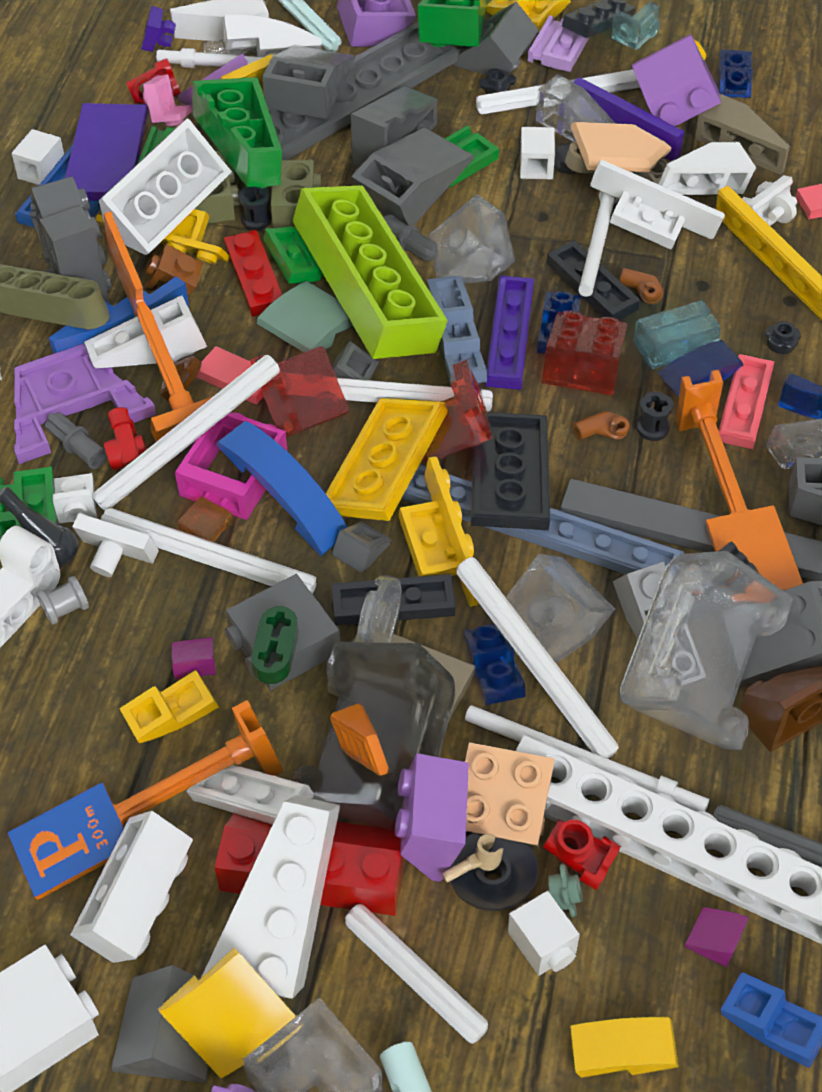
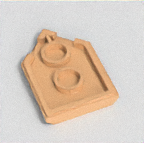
[571,122,671,172]

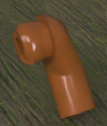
[620,268,663,304]
[572,411,630,440]

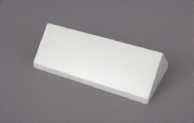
[99,118,232,255]

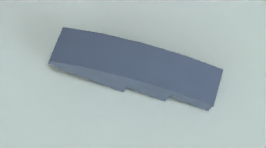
[427,275,487,386]

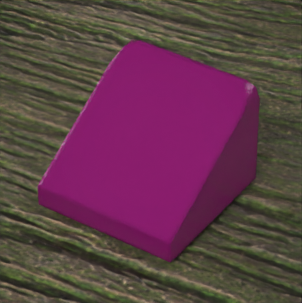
[172,637,216,680]
[685,907,748,968]

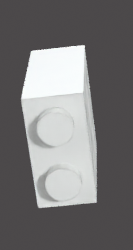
[0,945,99,1092]

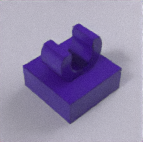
[141,6,176,52]

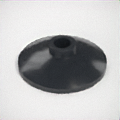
[450,833,538,911]

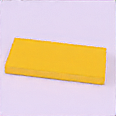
[326,398,448,521]

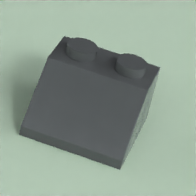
[453,1,539,76]

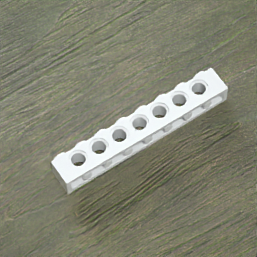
[516,735,822,944]

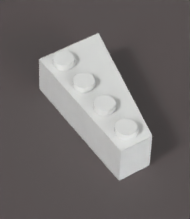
[202,795,340,999]

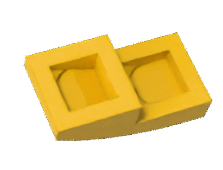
[119,670,219,743]
[570,1017,678,1078]

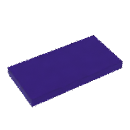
[65,103,148,201]

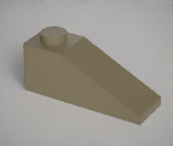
[695,93,790,175]

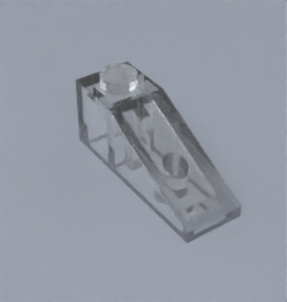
[536,74,616,142]

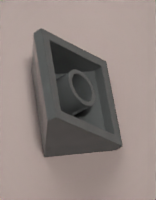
[111,965,210,1083]

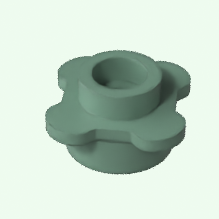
[548,864,583,917]

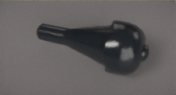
[0,487,78,568]

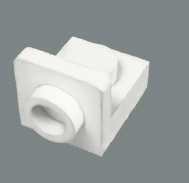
[53,473,97,523]

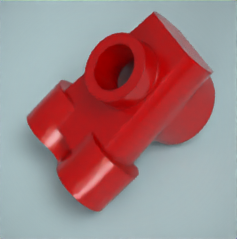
[126,58,181,105]
[104,407,147,471]
[543,819,621,890]

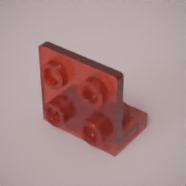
[542,311,627,395]
[250,346,349,438]
[421,359,493,464]

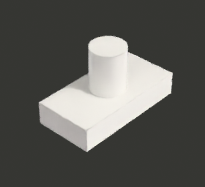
[72,513,159,577]

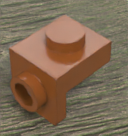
[144,244,203,295]

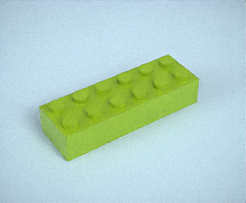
[293,185,448,359]

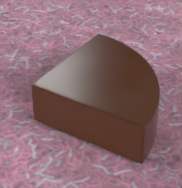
[160,356,202,401]

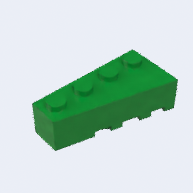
[418,0,488,47]
[192,77,282,188]

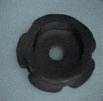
[765,321,801,354]

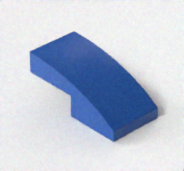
[720,972,822,1068]

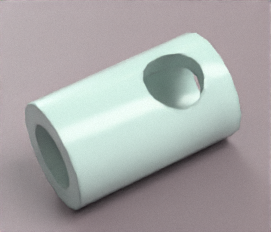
[380,1042,432,1092]

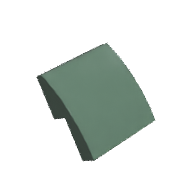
[257,281,353,356]

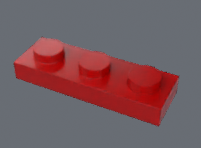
[224,230,282,317]

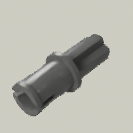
[383,214,439,261]
[44,412,107,469]

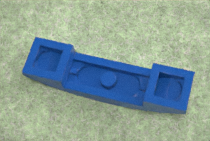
[217,421,347,556]

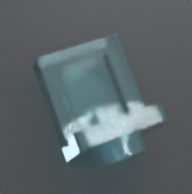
[611,2,660,50]

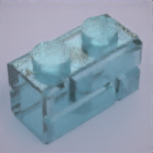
[634,300,721,370]

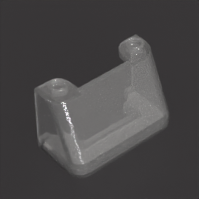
[619,551,794,750]

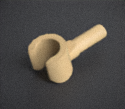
[442,834,503,883]

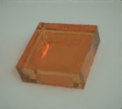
[177,496,233,542]

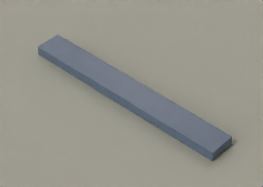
[401,465,684,584]

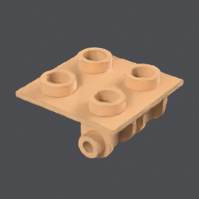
[465,742,555,846]

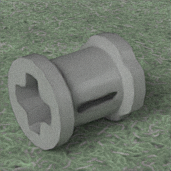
[36,576,89,625]

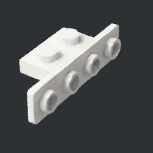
[590,160,725,250]

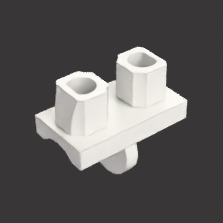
[742,175,797,226]

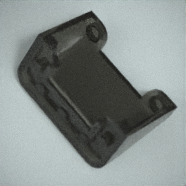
[290,642,456,831]

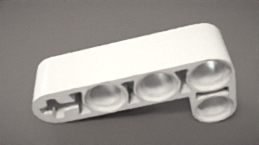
[0,526,60,648]

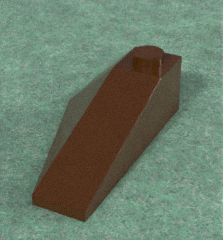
[739,666,822,753]

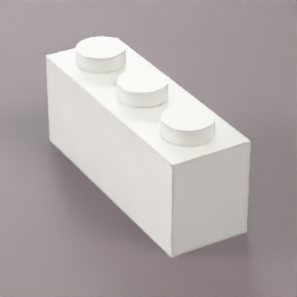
[70,811,193,963]

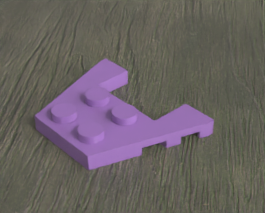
[14,344,156,464]

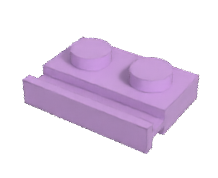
[528,15,590,72]

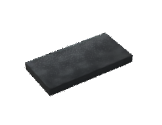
[471,411,550,530]

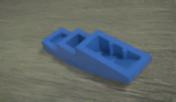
[49,276,189,354]

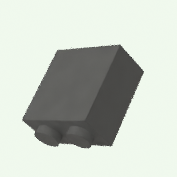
[225,573,341,691]

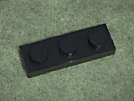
[561,0,636,38]
[546,240,640,324]
[332,574,455,626]

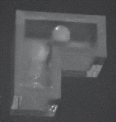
[243,998,383,1092]

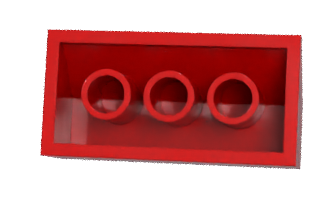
[214,813,405,916]

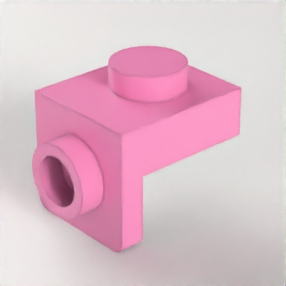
[143,75,193,126]

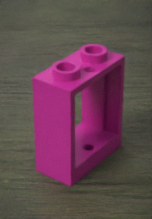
[175,412,288,520]

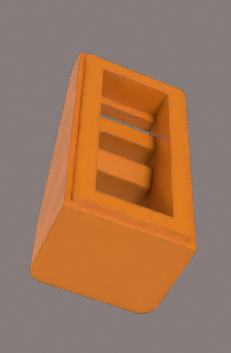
[330,703,389,776]

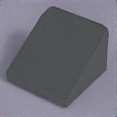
[326,341,379,380]
[333,521,391,572]

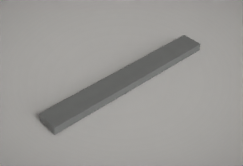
[560,479,822,581]

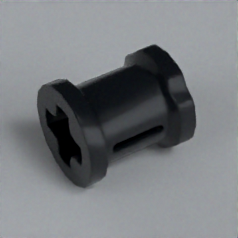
[239,187,271,231]
[636,391,674,441]

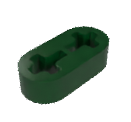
[251,606,298,684]

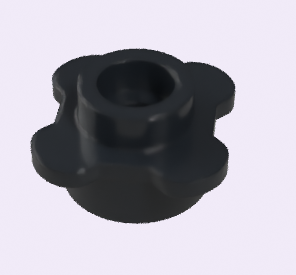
[479,69,516,94]

